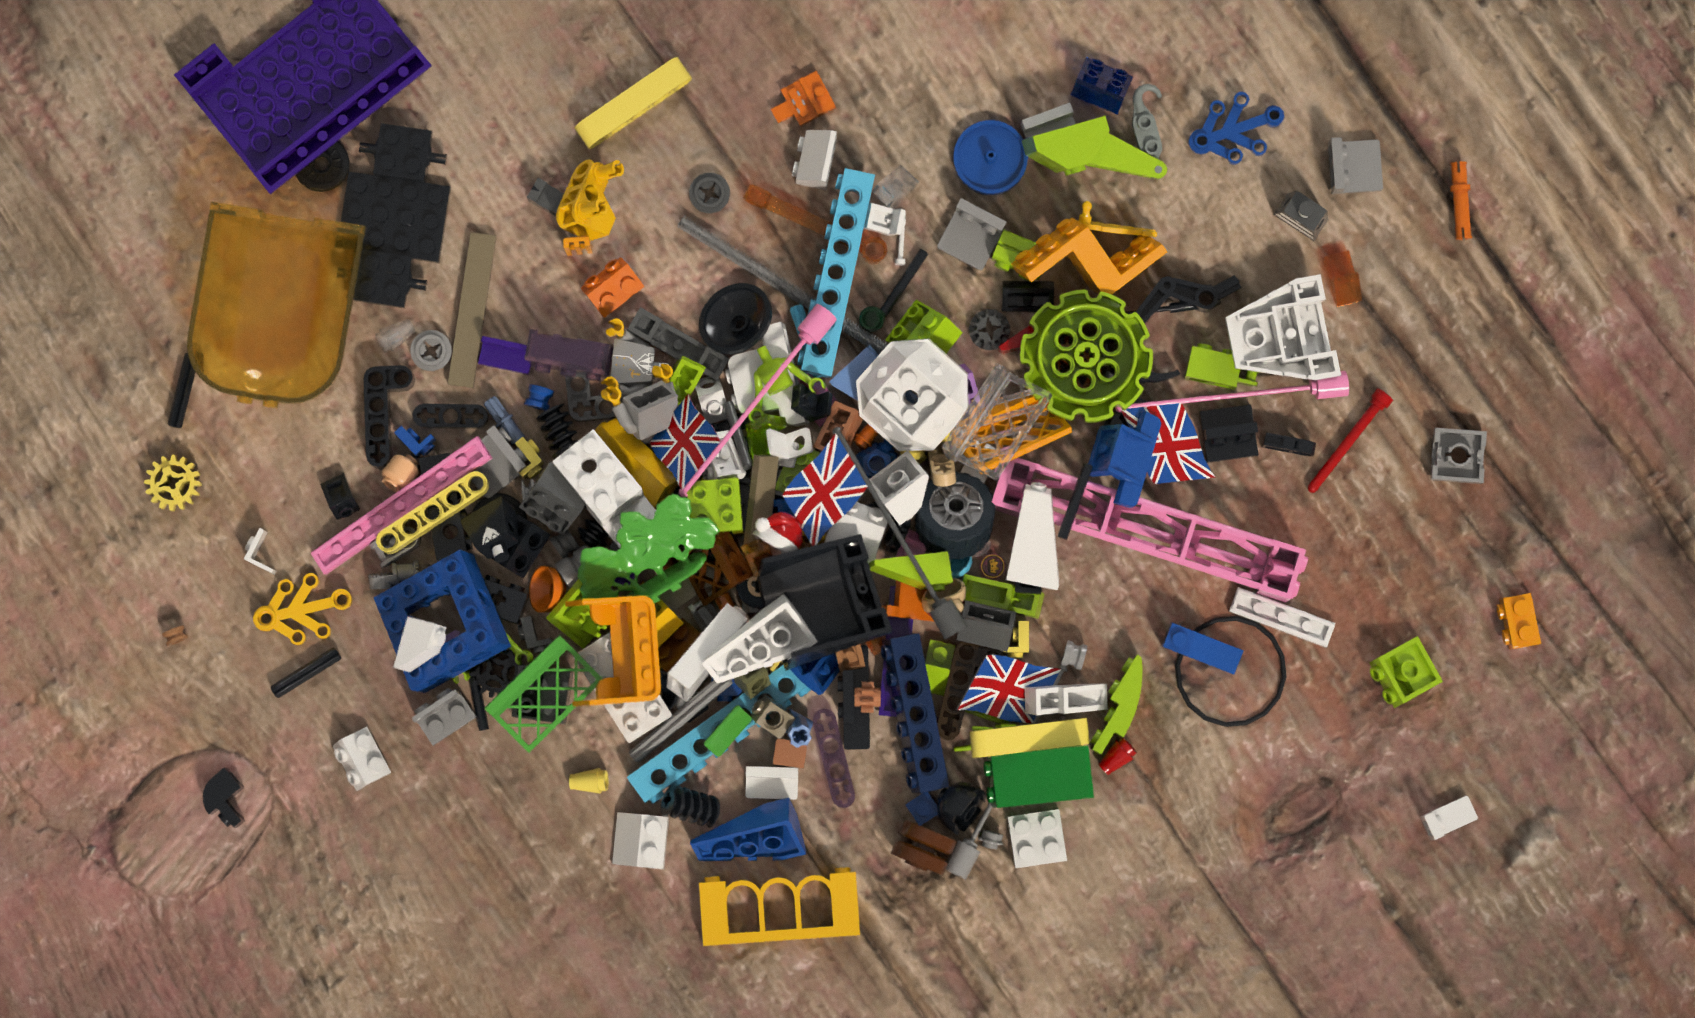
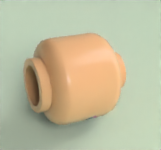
[381,454,420,493]

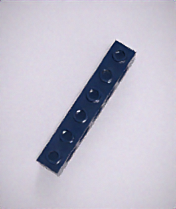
[881,633,949,793]

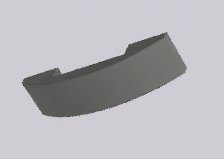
[627,307,730,381]

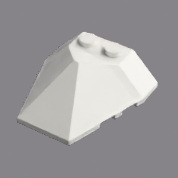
[1225,274,1341,380]

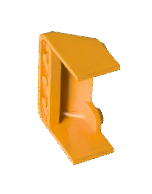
[565,596,661,706]

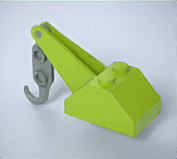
[1021,84,1167,179]

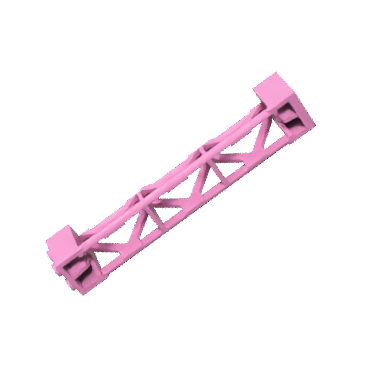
[992,458,1308,603]

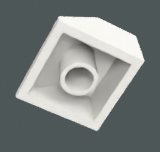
[792,130,837,190]
[869,450,929,525]
[612,812,669,869]

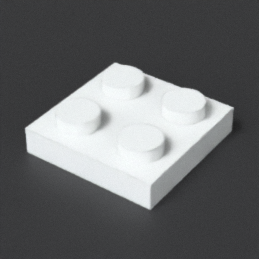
[1007,809,1067,868]

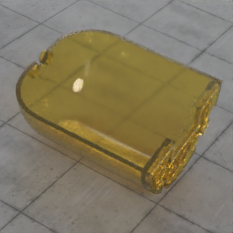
[187,202,366,409]

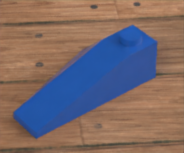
[690,798,806,861]

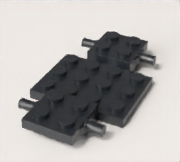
[337,123,451,309]

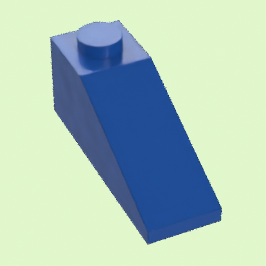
[1162,622,1244,674]

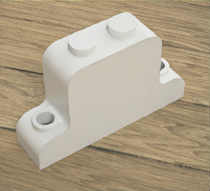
[725,322,809,427]

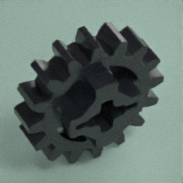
[469,649,526,698]

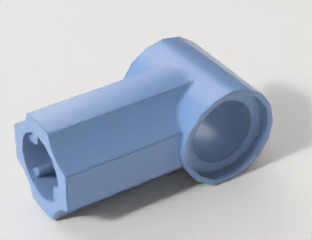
[786,709,813,748]

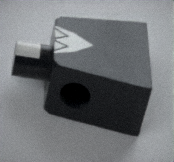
[460,496,519,563]

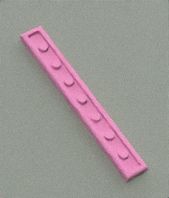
[311,436,493,575]

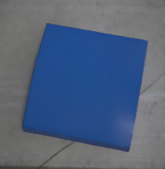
[790,653,840,695]

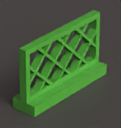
[485,634,603,753]

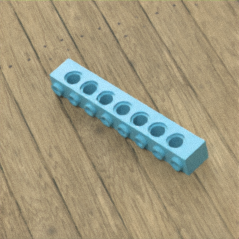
[797,168,875,379]
[627,665,811,804]

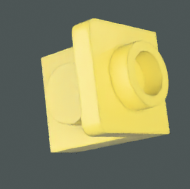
[1002,621,1029,658]

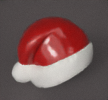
[753,512,803,556]

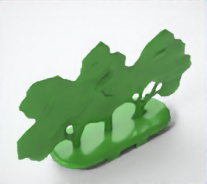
[577,494,719,604]

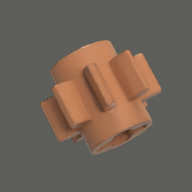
[854,682,881,713]

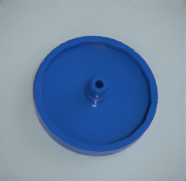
[953,120,1028,195]

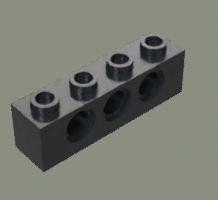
[419,453,473,561]

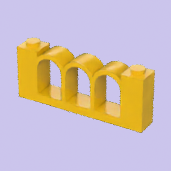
[699,867,860,946]

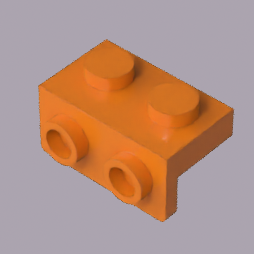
[581,257,645,318]

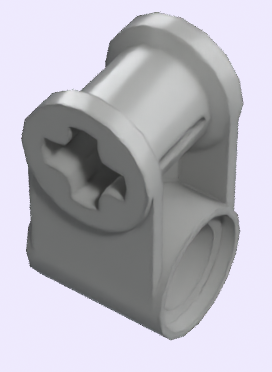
[369,526,421,568]

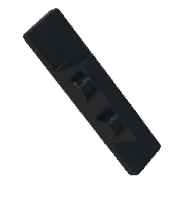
[838,645,870,750]

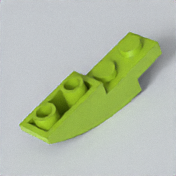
[1090,654,1143,755]

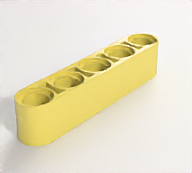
[575,57,692,149]
[376,471,489,554]
[969,718,1090,758]

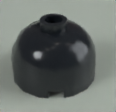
[937,781,986,835]

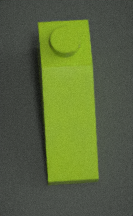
[868,551,953,592]

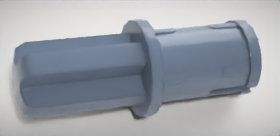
[484,396,525,445]

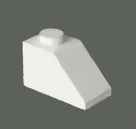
[393,617,447,672]

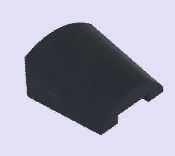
[756,534,892,670]

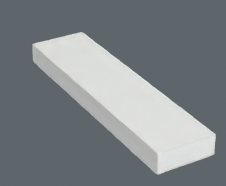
[1229,587,1336,648]

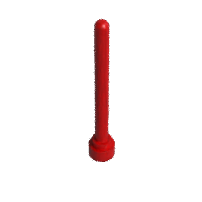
[1307,388,1394,493]

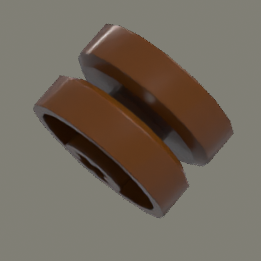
[890,820,957,875]

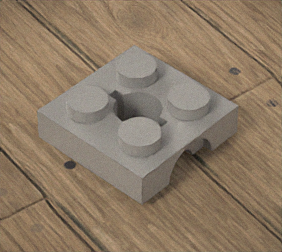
[1430,428,1487,484]

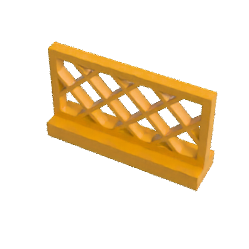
[951,390,1072,474]

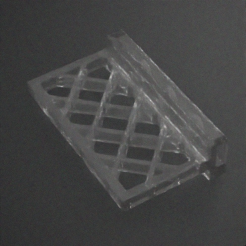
[942,363,1052,480]

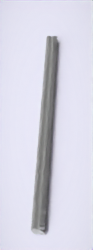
[677,215,888,354]

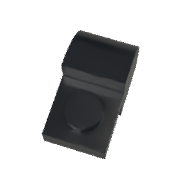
[203,767,245,828]

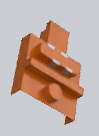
[771,71,836,127]

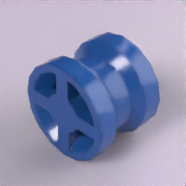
[524,384,554,411]

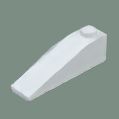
[701,594,818,684]

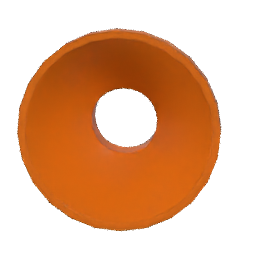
[529,566,566,613]

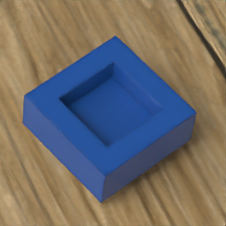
[905,792,938,826]

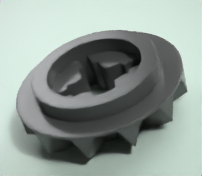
[689,173,730,214]
[969,309,1010,350]

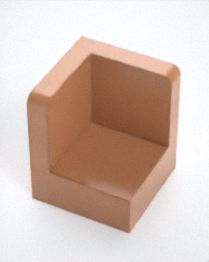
[773,739,807,769]

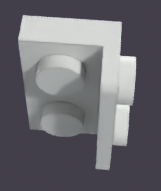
[702,430,746,480]

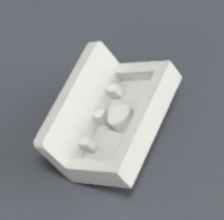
[333,727,391,791]

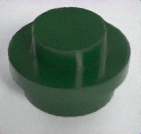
[859,306,885,332]

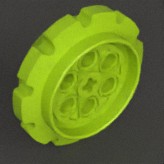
[1020,290,1153,423]

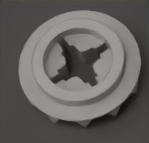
[410,330,452,372]

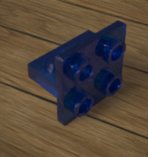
[1070,57,1133,115]

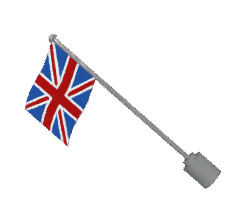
[946,654,1067,880]

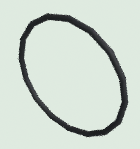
[1175,616,1287,727]

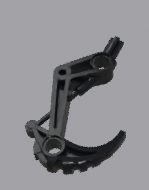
[1103,275,1242,384]

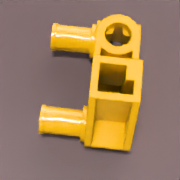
[556,159,624,241]

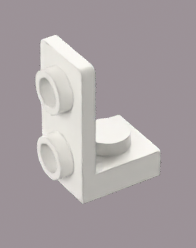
[1420,796,1478,840]

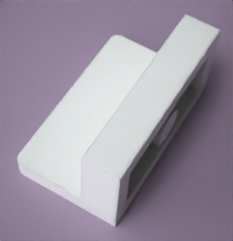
[1021,103,1075,138]
[745,766,798,800]

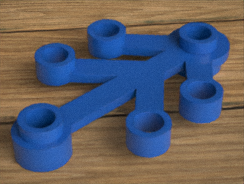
[1189,92,1284,165]

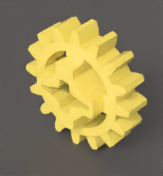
[144,455,202,512]

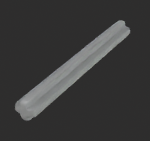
[629,679,733,762]

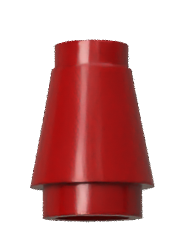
[1098,738,1137,775]

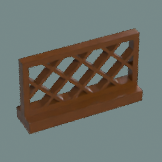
[678,497,753,606]

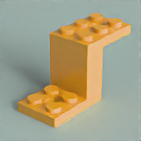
[1011,217,1167,299]

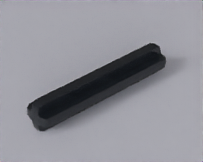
[168,353,199,428]
[270,648,341,698]

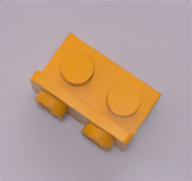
[1496,593,1541,650]

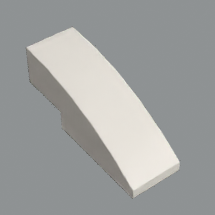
[1025,683,1108,715]

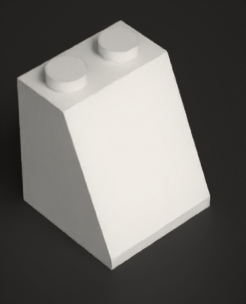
[825,502,890,563]

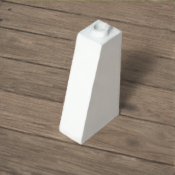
[1006,482,1059,590]
[667,603,748,703]

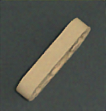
[928,443,956,487]

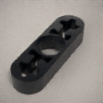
[413,404,489,429]

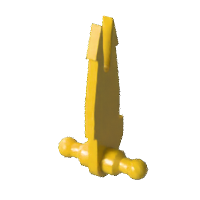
[1078,201,1157,237]

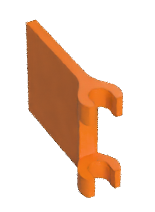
[882,581,934,622]

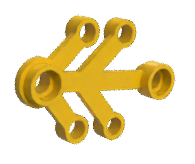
[253,573,353,645]

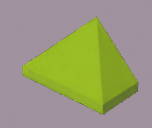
[669,356,706,405]

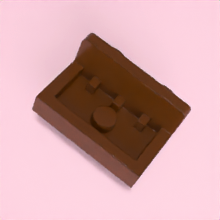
[658,617,702,673]

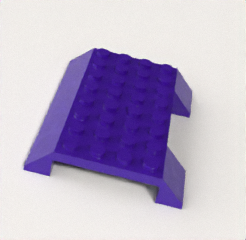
[174,0,432,195]

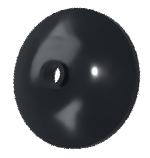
[699,283,772,354]

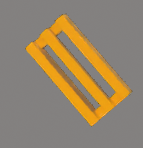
[563,235,593,256]

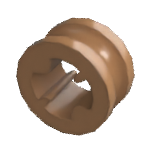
[162,625,189,646]

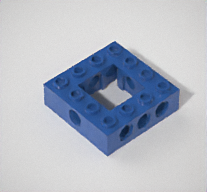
[373,550,511,693]

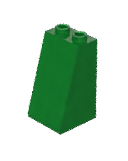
[983,745,1094,808]

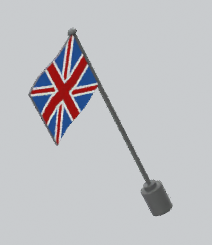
[782,427,967,639]

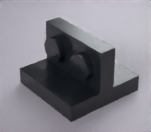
[1199,404,1259,463]

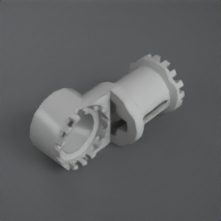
[368,560,419,589]

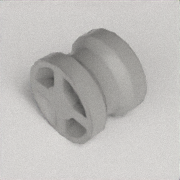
[1061,640,1088,670]

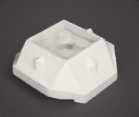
[856,338,969,451]

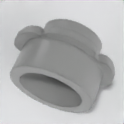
[978,830,1003,850]

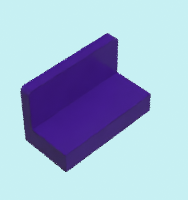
[478,336,535,375]

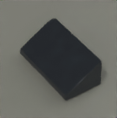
[1002,281,1054,312]

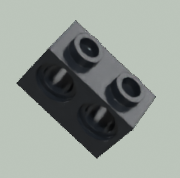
[491,514,551,579]

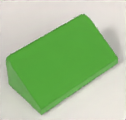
[704,705,752,757]

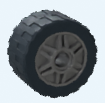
[915,472,995,559]

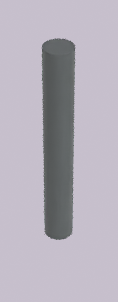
[723,401,753,471]

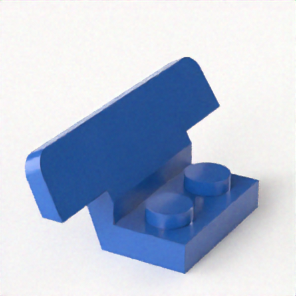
[1088,411,1161,508]

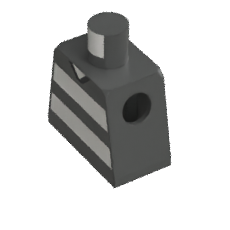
[1273,191,1328,241]

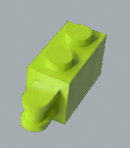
[1184,343,1260,390]

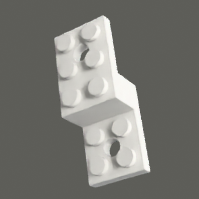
[552,429,656,549]

